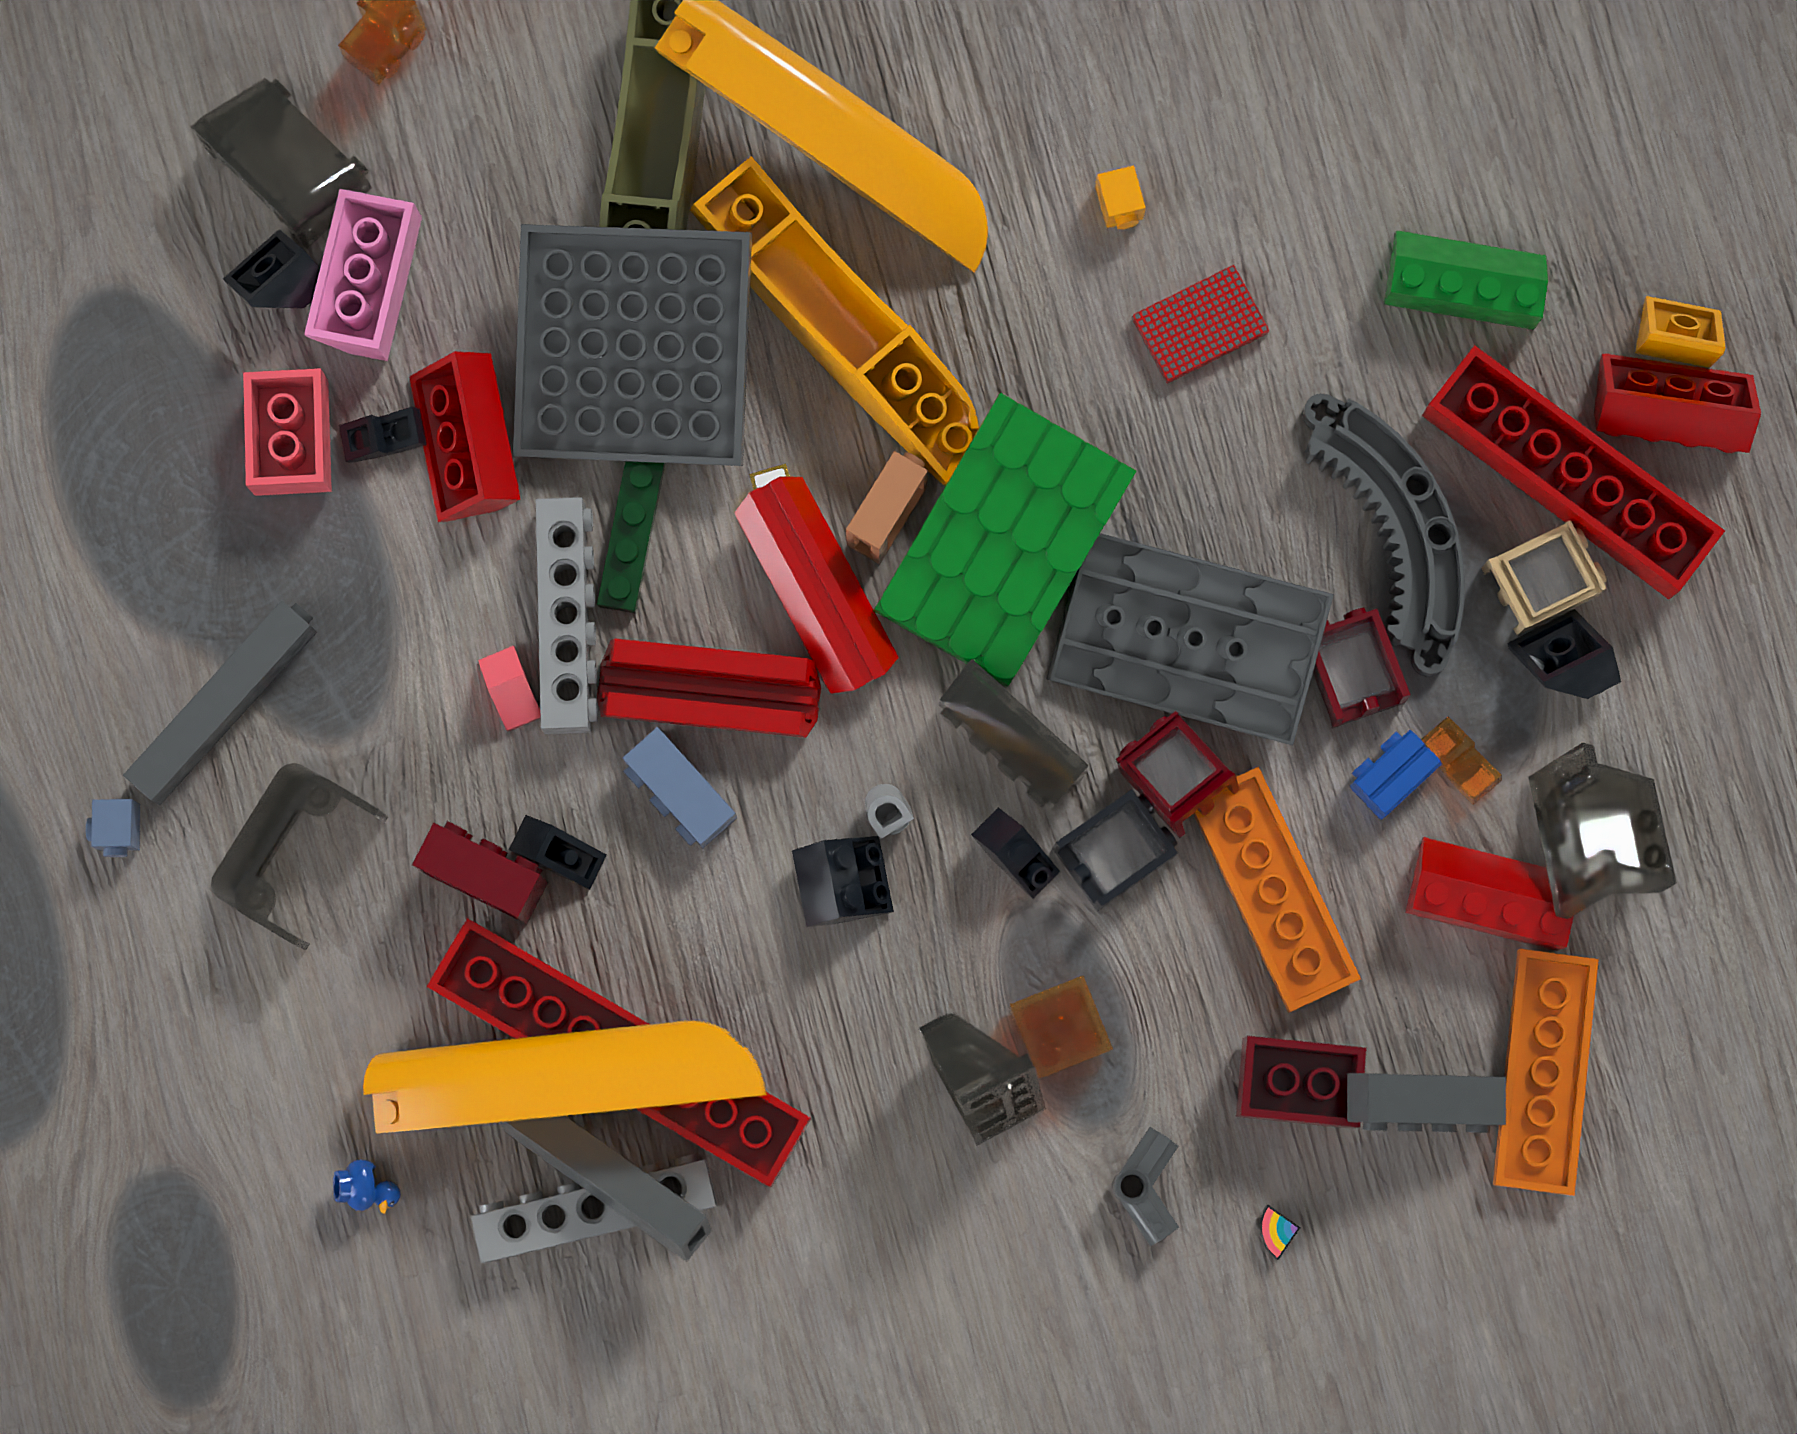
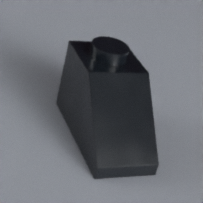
[508,815,607,890]

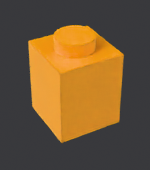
[1095,165,1146,230]

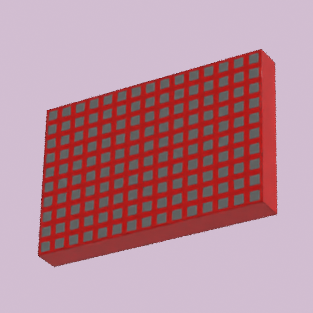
[1132,265,1269,384]

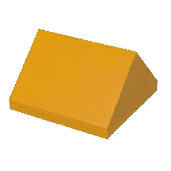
[1635,296,1726,368]

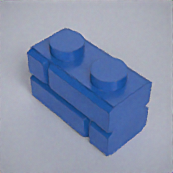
[1350,730,1442,820]

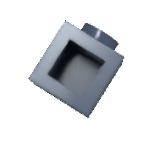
[86,799,140,857]

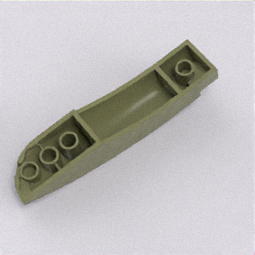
[599,0,706,230]

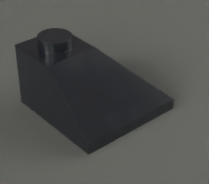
[223,229,320,309]
[1507,609,1622,699]

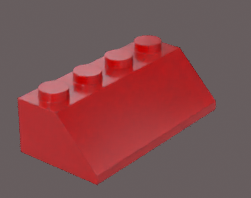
[409,351,521,522]
[1594,353,1761,453]
[1405,837,1576,951]

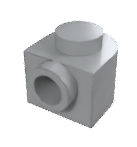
[865,784,914,839]

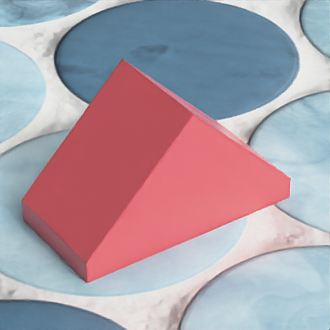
[478,646,541,732]

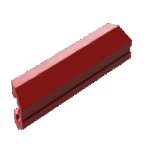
[734,476,899,694]
[597,638,821,738]

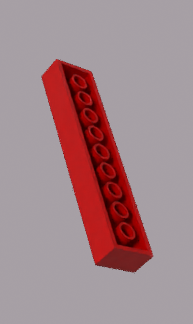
[426,918,811,1188]

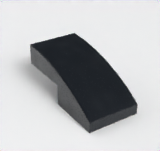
[339,406,427,463]

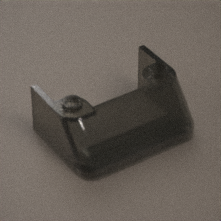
[211,763,388,950]

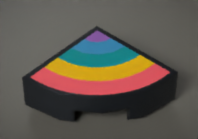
[1260,1204,1301,1260]

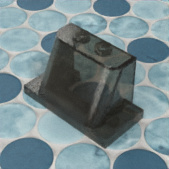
[1528,742,1677,919]
[919,1013,1046,1146]

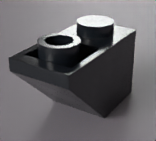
[971,807,1060,899]

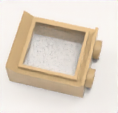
[1481,520,1607,635]

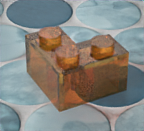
[338,0,427,85]

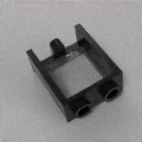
[1052,789,1178,912]

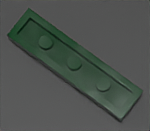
[597,461,665,614]

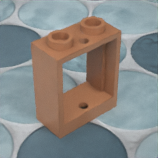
[846,451,928,565]

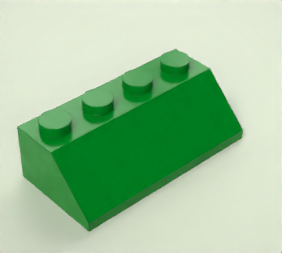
[1384,230,1548,330]

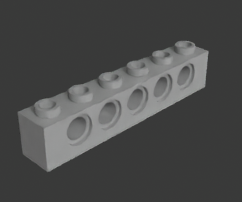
[536,497,598,734]
[471,1154,718,1263]

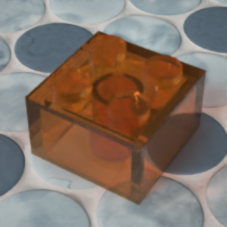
[1008,975,1113,1081]

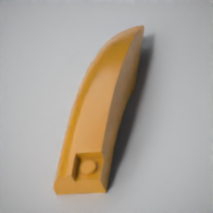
[655,0,988,273]
[363,1021,766,1134]

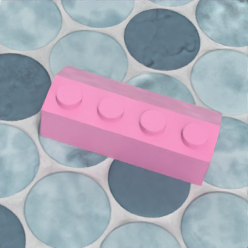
[304,189,422,361]

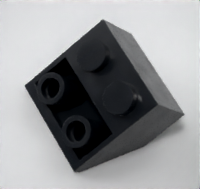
[792,836,894,927]

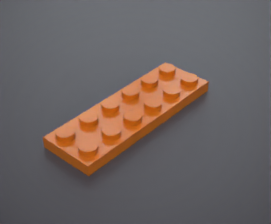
[1193,767,1361,1013]
[1493,949,1599,1196]

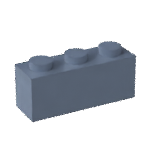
[623,727,737,849]

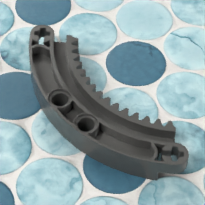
[1302,393,1465,677]

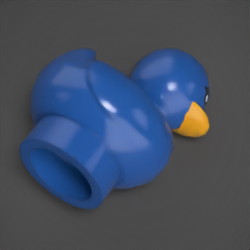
[333,1160,400,1213]

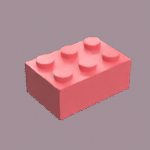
[243,368,332,496]

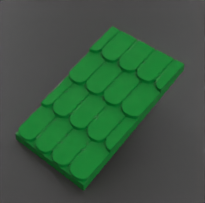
[873,392,1137,687]

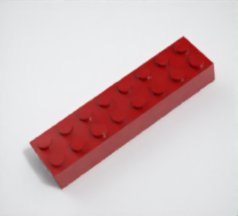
[1421,345,1725,600]

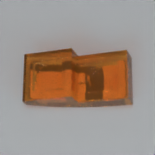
[1421,716,1502,805]

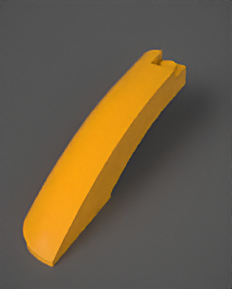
[690,156,979,486]

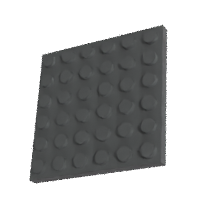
[513,224,752,466]

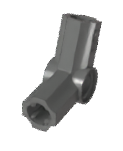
[1112,1127,1179,1247]

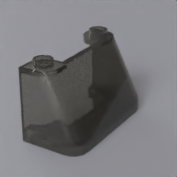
[190,78,372,250]

